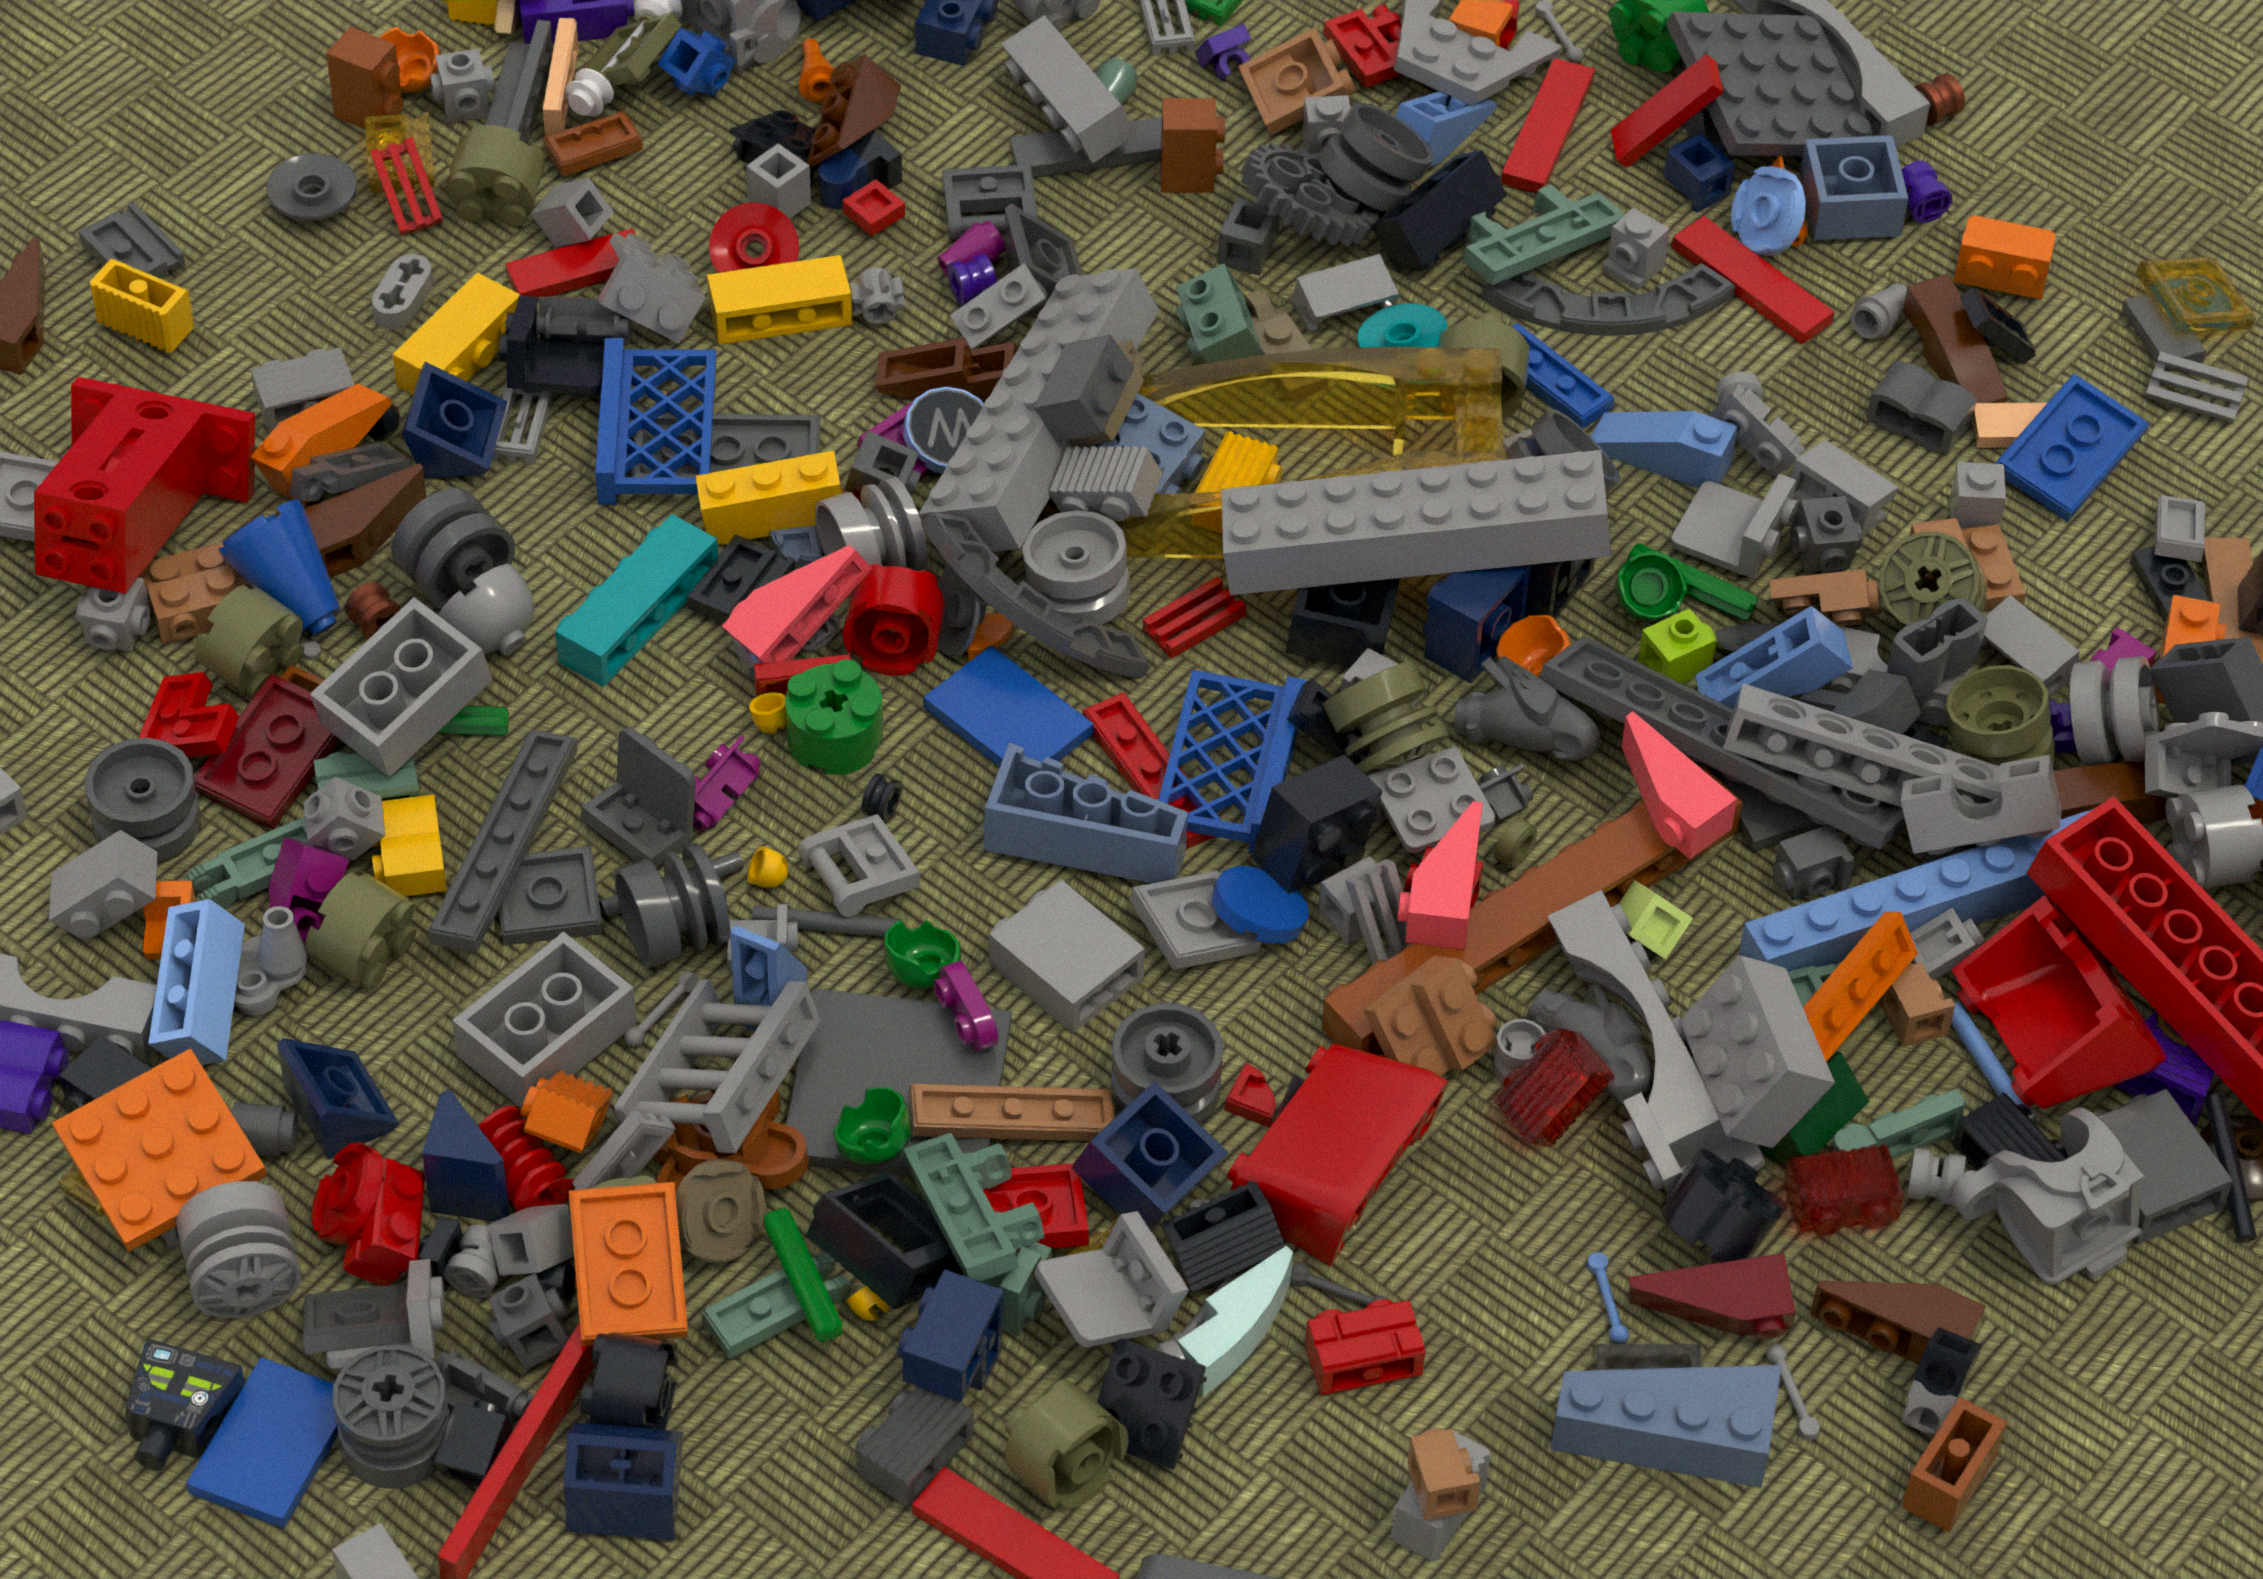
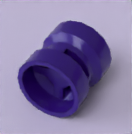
[1901,160,1952,223]

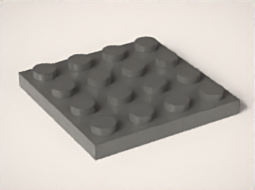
[1665,11,1876,156]

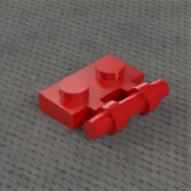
[1323,5,1403,88]

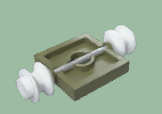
[565,0,683,117]

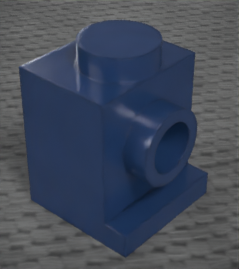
[1664,133,1735,213]

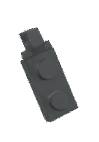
[289,442,411,501]

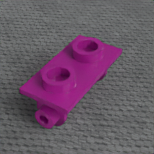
[693,735,761,831]

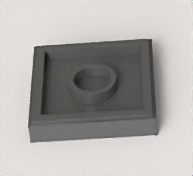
[499,846,603,946]
[303,1283,411,1354]

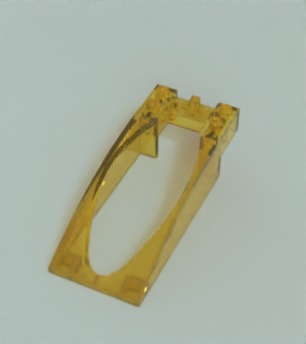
[1033,347,1507,559]

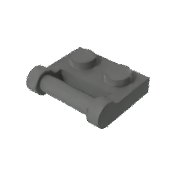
[942,164,1038,240]

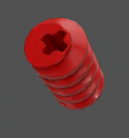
[478,1106,575,1212]

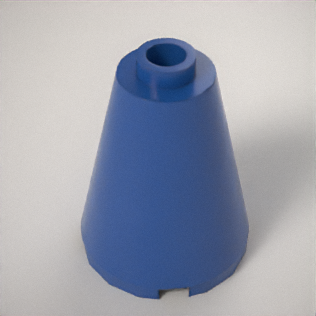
[218,499,341,637]

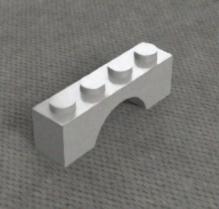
[0,954,157,1063]

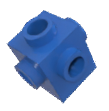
[658,27,737,97]

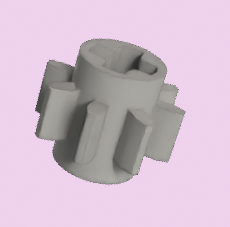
[849,268,906,324]

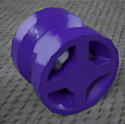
[947,253,997,306]

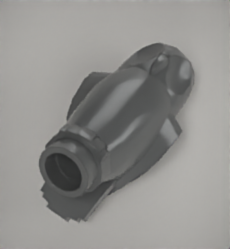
[1455,656,1600,761]
[1526,984,1654,1107]

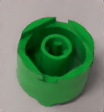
[1608,0,1710,72]
[785,659,883,775]

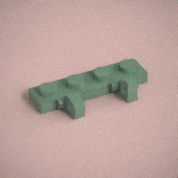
[1463,184,1626,286]
[903,1133,1045,1281]

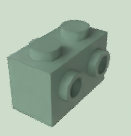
[1176,263,1264,376]

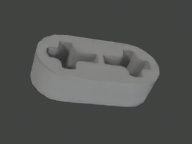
[371,254,433,330]

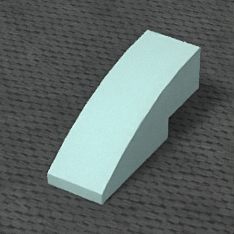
[1177,1245,1293,1397]

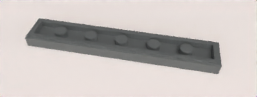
[428,729,578,953]

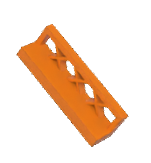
[1803,912,1918,1062]

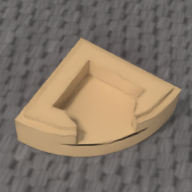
[494,0,520,35]

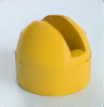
[749,692,786,734]
[747,846,788,888]
[845,1286,891,1321]

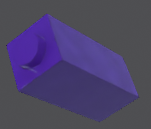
[519,0,635,44]

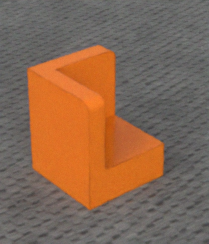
[1448,0,1513,47]
[143,881,196,959]

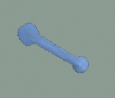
[1587,1252,1629,1345]

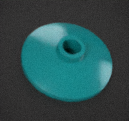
[1357,303,1448,365]

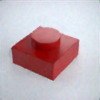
[842,179,905,237]

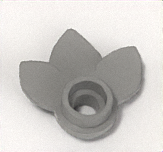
[234,935,307,1016]

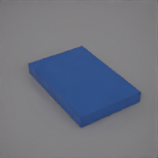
[1995,373,2150,522]
[923,645,1093,767]
[186,1357,338,1529]

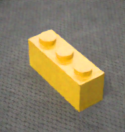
[707,255,852,345]
[392,272,521,394]
[696,450,842,545]

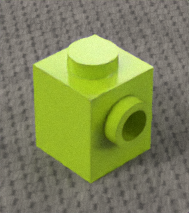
[1638,608,1717,684]

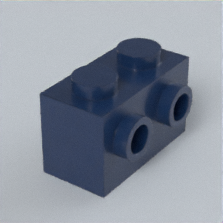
[915,0,998,66]

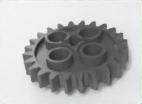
[1240,142,1379,246]

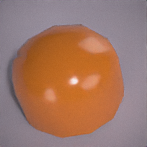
[379,27,441,93]
[1496,615,1571,678]

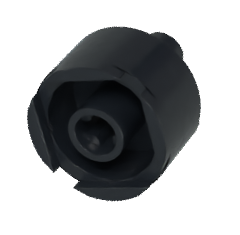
[1661,1149,1787,1263]
[580,1332,678,1430]

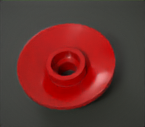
[709,202,799,273]

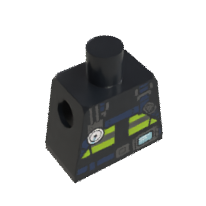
[125,1338,245,1471]

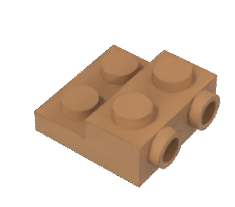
[1238,27,1357,135]
[1909,518,2026,612]
[139,542,248,644]
[1769,569,1881,628]
[1363,955,1497,1076]

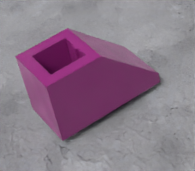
[269,836,349,945]

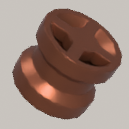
[1914,73,1965,126]
[344,582,402,640]

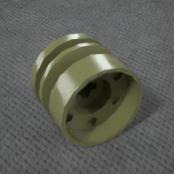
[1880,532,1987,627]
[1323,660,1449,776]
[1946,665,2056,767]

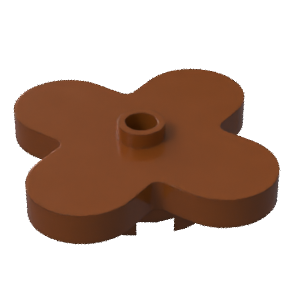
[651,1088,809,1193]

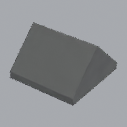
[1005,203,1083,317]

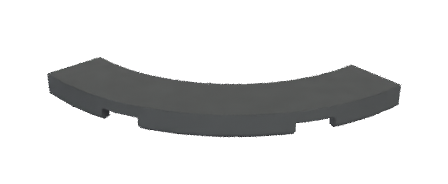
[1482,263,1736,336]
[921,512,1150,679]

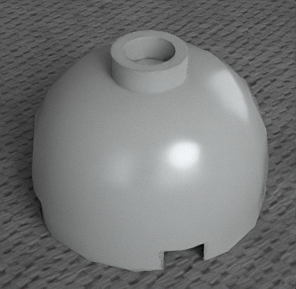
[438,564,534,655]

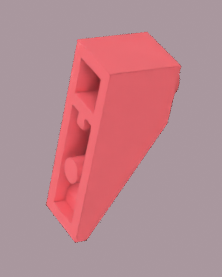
[722,545,872,663]
[1621,711,1737,859]
[1397,801,1483,950]

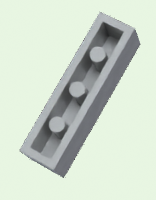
[1001,15,1136,164]

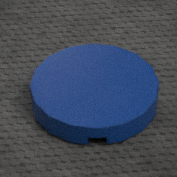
[1211,866,1309,944]

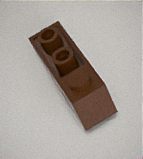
[807,54,901,167]
[0,237,45,375]
[305,463,426,578]
[1810,1281,1986,1366]

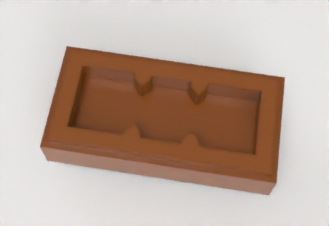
[543,111,643,177]

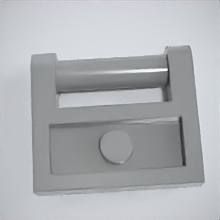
[798,814,920,917]

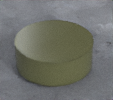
[1494,817,1537,868]

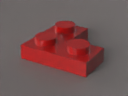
[138,672,239,757]

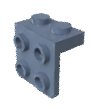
[1082,393,1205,525]

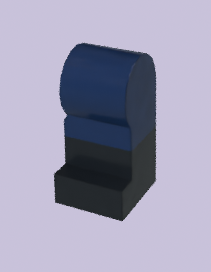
[818,130,902,209]

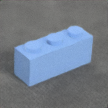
[148,899,245,1065]

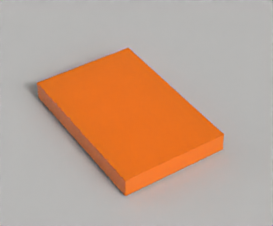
[569,1182,688,1346]

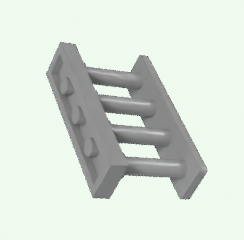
[614,979,821,1153]

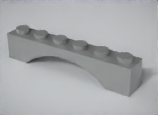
[1732,0,1930,147]
[1548,890,1733,1168]

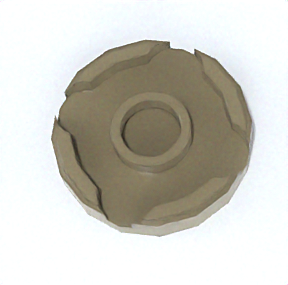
[675,1159,766,1264]

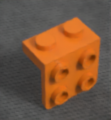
[1953,216,2056,300]

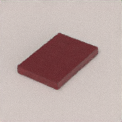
[194,673,340,830]

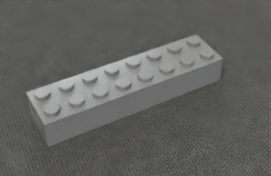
[918,268,1159,557]
[1221,450,1612,595]

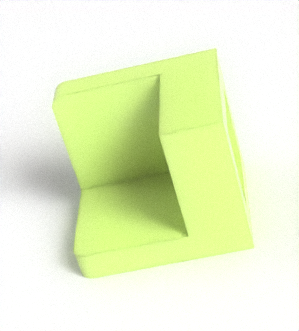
[1619,880,1693,959]

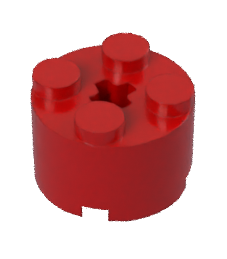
[843,564,945,676]

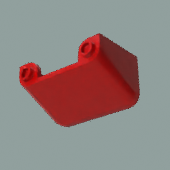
[1951,895,2167,1109]
[1226,1043,1449,1267]

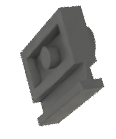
[79,202,186,279]

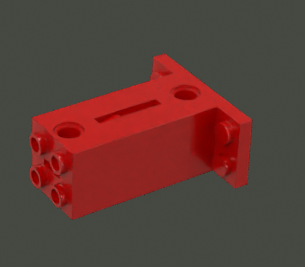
[34,377,255,594]

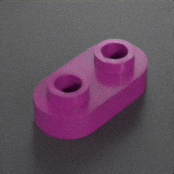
[934,961,999,1052]

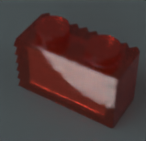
[1494,1028,1615,1147]
[1784,1144,1904,1236]

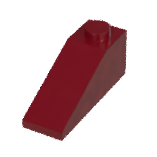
[1628,1253,1796,1340]

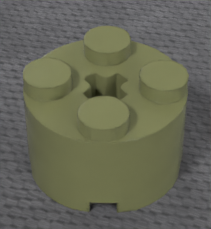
[446,125,545,227]
[1435,313,1530,421]
[194,584,304,699]
[305,870,416,990]
[1005,1379,1129,1510]

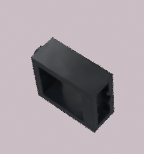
[806,1171,964,1310]

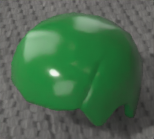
[1614,551,1687,623]
[884,920,961,989]
[833,1087,911,1166]

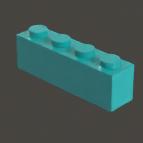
[555,514,718,687]

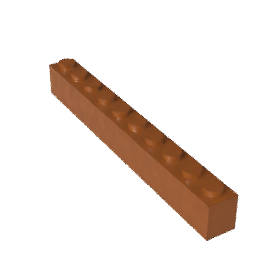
[1322,766,1742,1056]

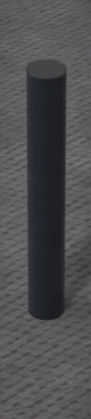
[2205,1094,2257,1243]

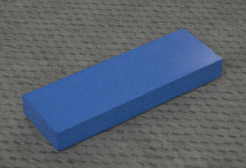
[1511,323,1615,429]

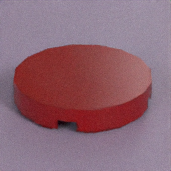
[311,1142,383,1246]

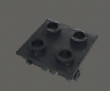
[729,110,817,184]
[1097,1338,1207,1470]

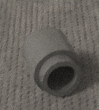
[231,1102,299,1157]

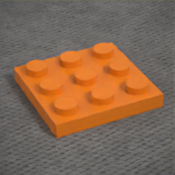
[52,1048,267,1252]

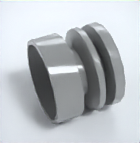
[815,477,928,595]
[175,1181,302,1318]

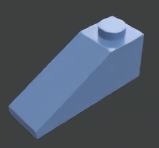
[1396,91,1497,167]
[1591,411,1737,488]
[1695,606,1853,709]
[730,925,807,1031]

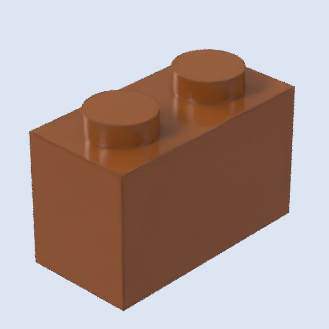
[326,26,404,135]
[1160,98,1225,193]
[1902,1397,2007,1533]

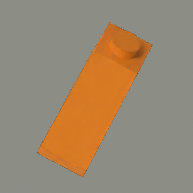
[250,383,393,505]

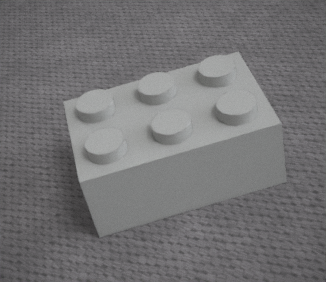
[310,597,493,778]
[452,932,637,1108]
[1679,955,1835,1148]

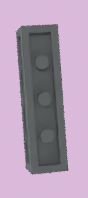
[485,20,553,146]

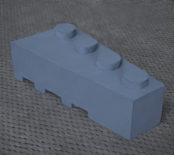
[983,742,1188,883]
[1551,1365,1782,1488]

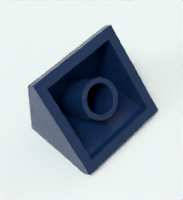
[402,361,508,479]
[277,1038,400,1160]
[422,1089,510,1222]

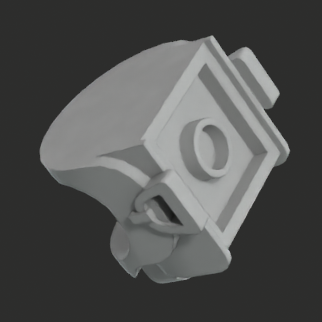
[680,0,801,72]
[1951,1108,2144,1285]

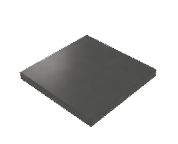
[786,989,1012,1178]

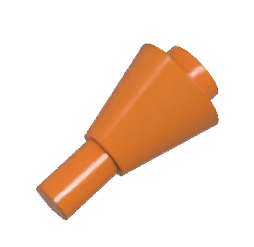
[798,38,834,103]

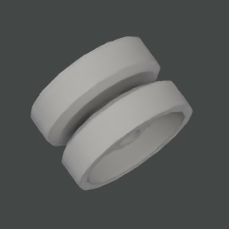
[1022,510,1131,625]
[2070,656,2160,766]

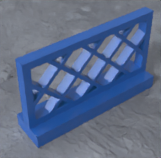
[595,338,717,505]
[1158,670,1306,854]

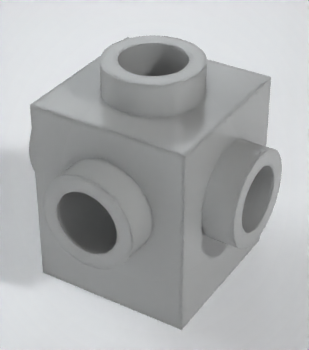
[430,48,495,123]
[76,578,151,652]
[304,777,385,861]

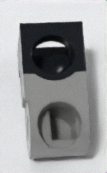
[1902,1327,1983,1436]

